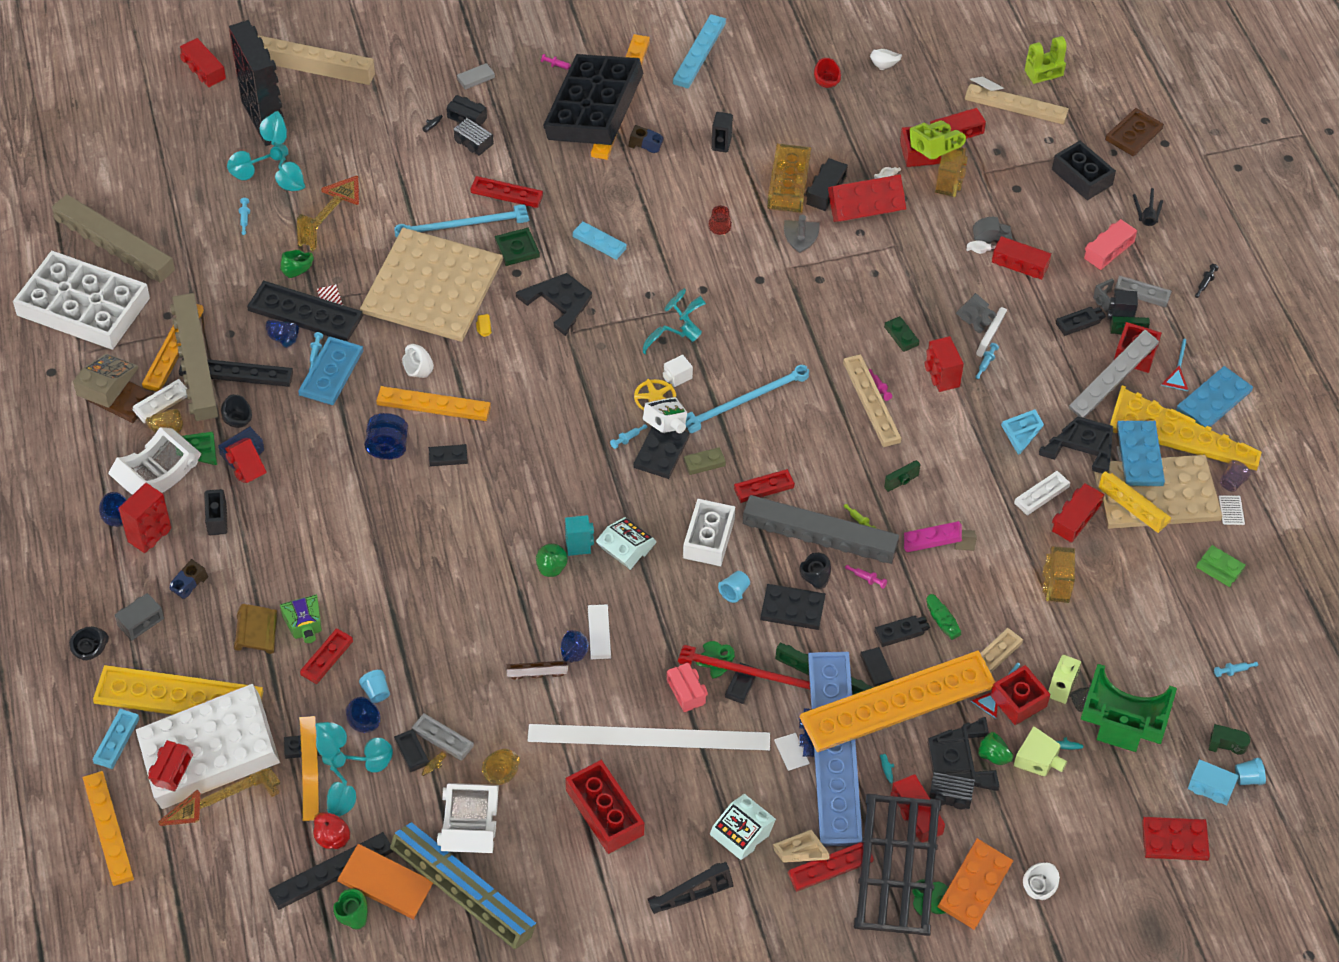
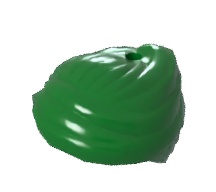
[280,250,314,278]
[536,543,568,577]
[978,731,1014,765]
[333,888,368,930]

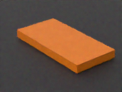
[337,844,434,920]

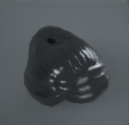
[221,394,252,428]
[799,552,831,589]
[69,626,109,661]

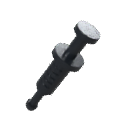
[1195,264,1219,298]

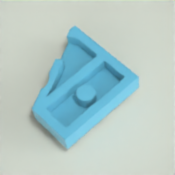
[1001,409,1044,455]

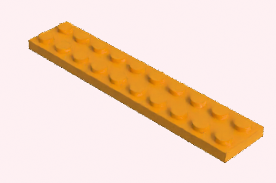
[800,650,995,753]

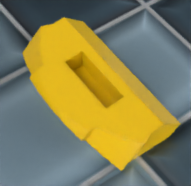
[476,314,492,337]

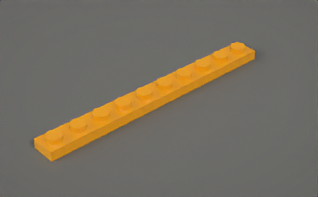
[591,34,650,160]

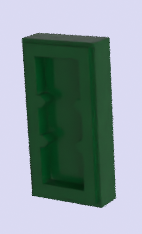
[884,460,921,492]

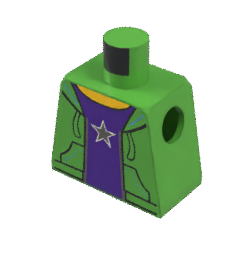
[280,594,322,643]

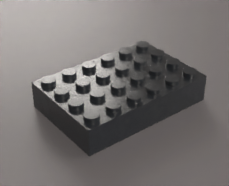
[229,20,284,146]
[543,54,644,145]

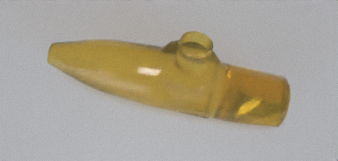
[421,751,446,776]

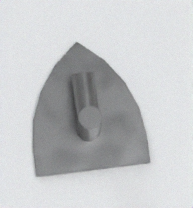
[784,215,820,253]

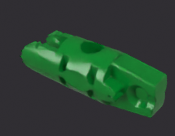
[926,594,962,640]

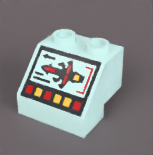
[596,517,656,570]
[710,794,776,860]

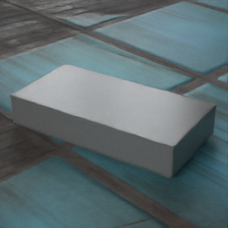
[457,63,495,89]

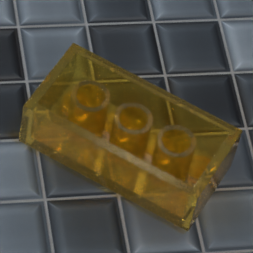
[767,143,811,213]

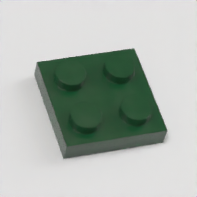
[494,227,540,266]

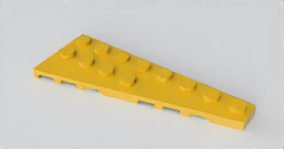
[1110,385,1262,471]

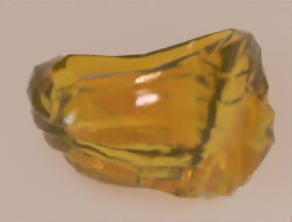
[145,409,183,434]
[481,749,520,785]

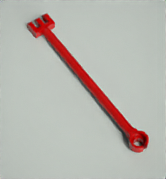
[678,645,810,690]

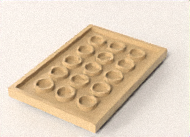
[1094,455,1222,529]

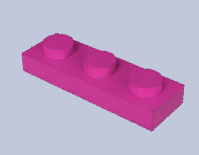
[904,521,962,552]

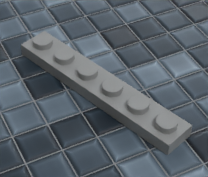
[1069,330,1159,418]

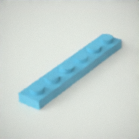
[673,14,726,89]

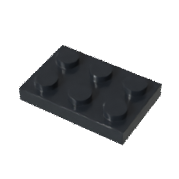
[634,426,690,479]
[760,584,826,630]

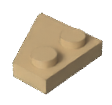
[773,830,829,862]

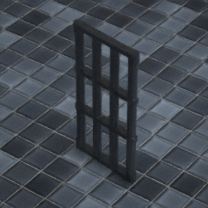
[854,794,942,936]

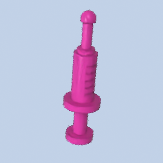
[541,54,571,70]
[869,369,892,401]
[845,565,887,589]

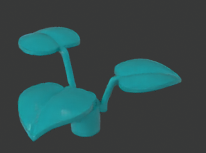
[227,111,306,191]
[643,288,706,355]
[315,722,393,817]

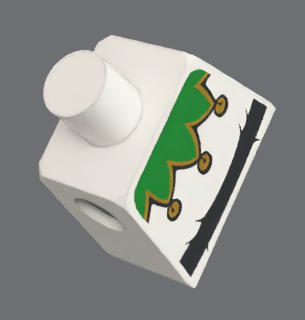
[643,397,687,433]

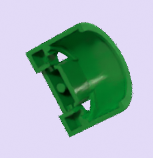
[1080,664,1177,752]

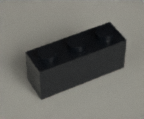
[805,158,848,211]

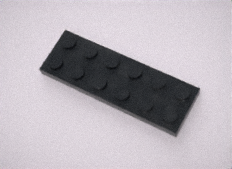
[247,280,363,342]

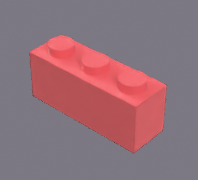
[1084,219,1137,270]

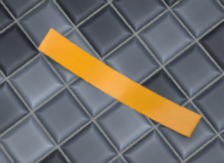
[299,716,319,821]

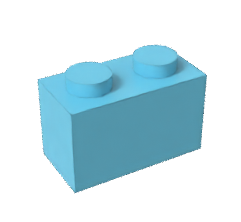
[1188,759,1239,805]

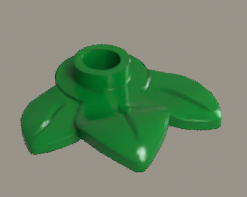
[696,641,735,679]
[912,879,948,916]

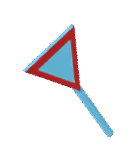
[1161,338,1189,391]
[971,663,1020,719]

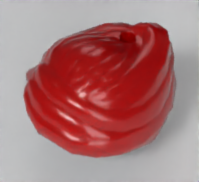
[814,58,841,88]
[313,812,350,849]

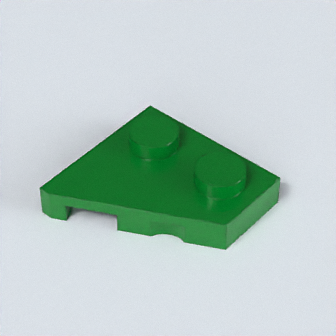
[176,432,217,465]

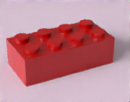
[828,174,907,222]
[565,759,644,854]

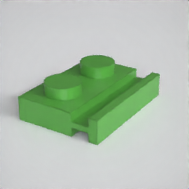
[1196,545,1246,587]

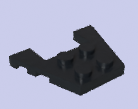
[516,273,592,336]
[1039,416,1113,474]
[927,717,1000,791]

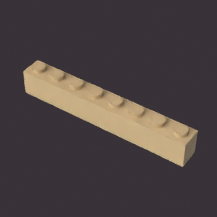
[258,35,375,85]

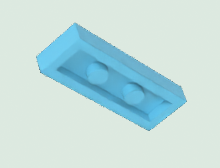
[573,222,627,260]
[92,709,140,769]

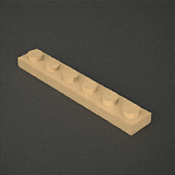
[965,84,1069,125]
[843,354,901,447]

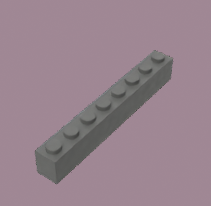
[743,495,900,564]

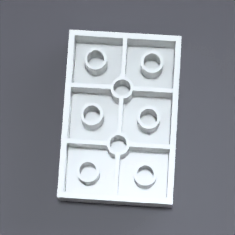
[13,250,150,350]
[136,684,280,809]

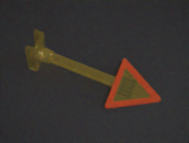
[297,175,359,251]
[158,767,280,826]

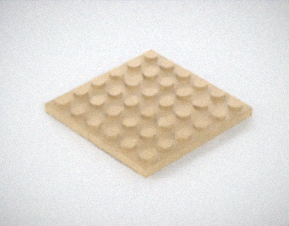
[360,228,503,342]

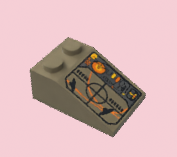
[73,354,139,408]

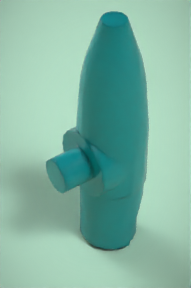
[1056,737,1084,750]
[880,754,895,784]

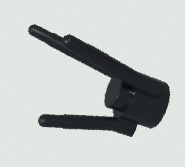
[1133,188,1163,226]

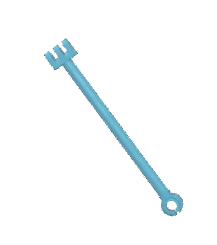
[394,205,529,237]
[686,365,809,433]

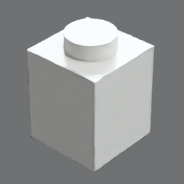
[663,355,693,387]

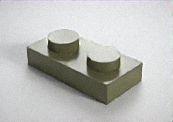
[684,447,726,475]

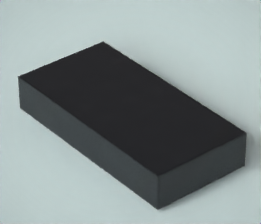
[860,647,894,687]
[725,662,758,704]
[394,729,429,773]

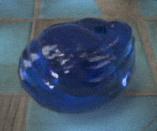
[265,320,299,348]
[99,492,126,527]
[560,630,589,663]
[345,697,381,733]

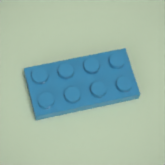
[298,337,363,405]
[1176,366,1253,427]
[1117,421,1165,486]

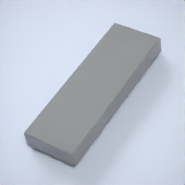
[1114,275,1172,307]
[412,713,474,761]

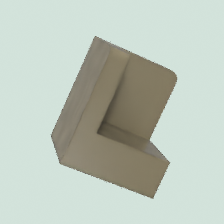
[955,521,977,551]

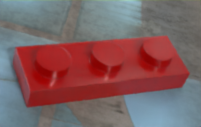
[734,469,795,503]
[300,628,353,684]

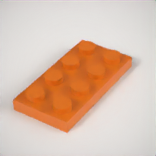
[937,838,1014,930]

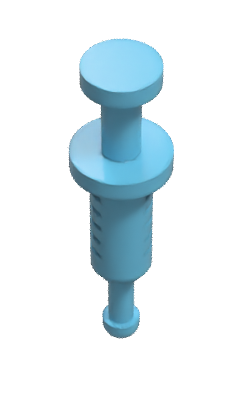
[239,198,250,235]
[309,332,323,371]
[975,343,999,379]
[610,424,647,449]
[1214,662,1258,677]

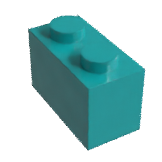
[565,515,594,556]

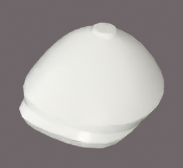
[870,49,902,70]

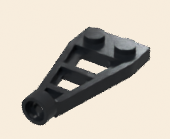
[647,862,734,914]

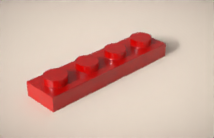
[470,176,543,208]
[788,842,874,892]

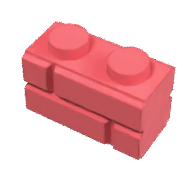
[667,663,708,712]

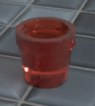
[709,205,732,235]

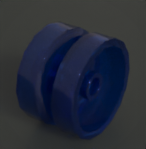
[364,413,409,460]

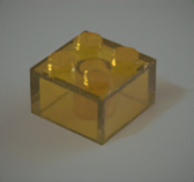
[935,147,969,197]
[1042,546,1075,603]

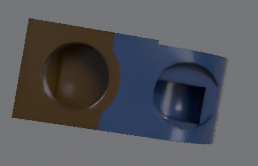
[628,125,664,153]
[169,559,208,599]

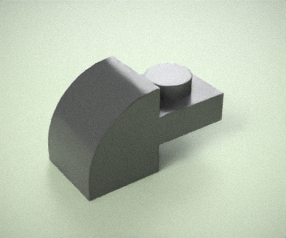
[973,217,1012,244]

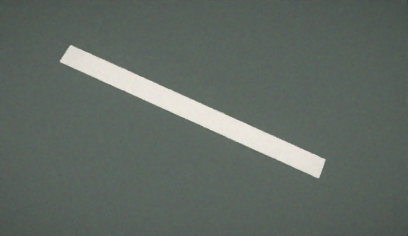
[528,724,770,750]

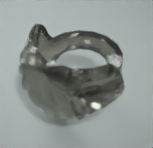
[1070,684,1091,713]

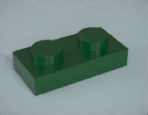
[884,316,920,352]
[1110,316,1150,335]

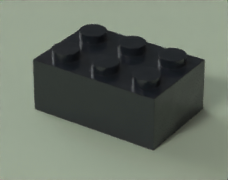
[1052,140,1116,201]

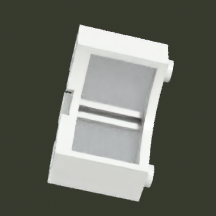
[108,427,201,495]
[437,783,499,853]

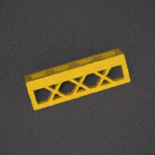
[1098,471,1171,533]

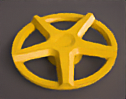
[634,379,676,411]

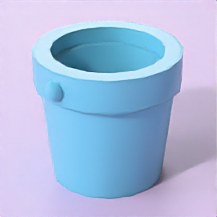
[718,571,750,603]
[359,670,390,703]
[1235,758,1266,785]

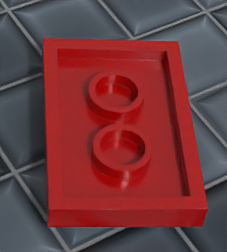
[1142,817,1210,861]

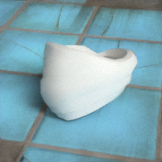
[402,344,434,378]
[1023,863,1060,900]

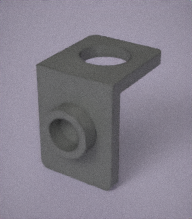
[1093,279,1114,313]

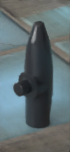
[422,115,443,133]

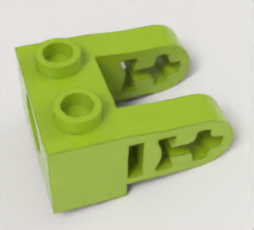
[1025,36,1067,84]
[910,121,966,159]

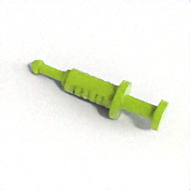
[844,504,877,529]

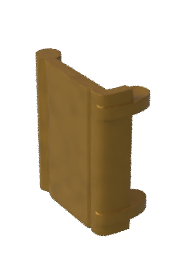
[234,604,277,654]

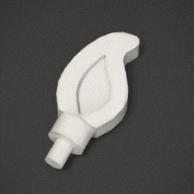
[874,167,901,179]
[966,241,996,254]

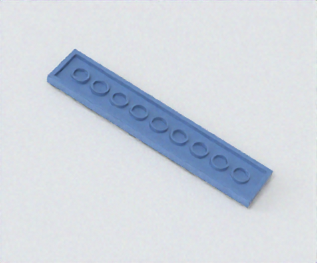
[808,652,862,847]

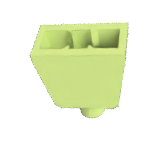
[1014,726,1067,776]

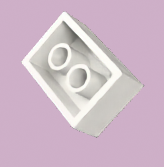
[683,499,735,566]

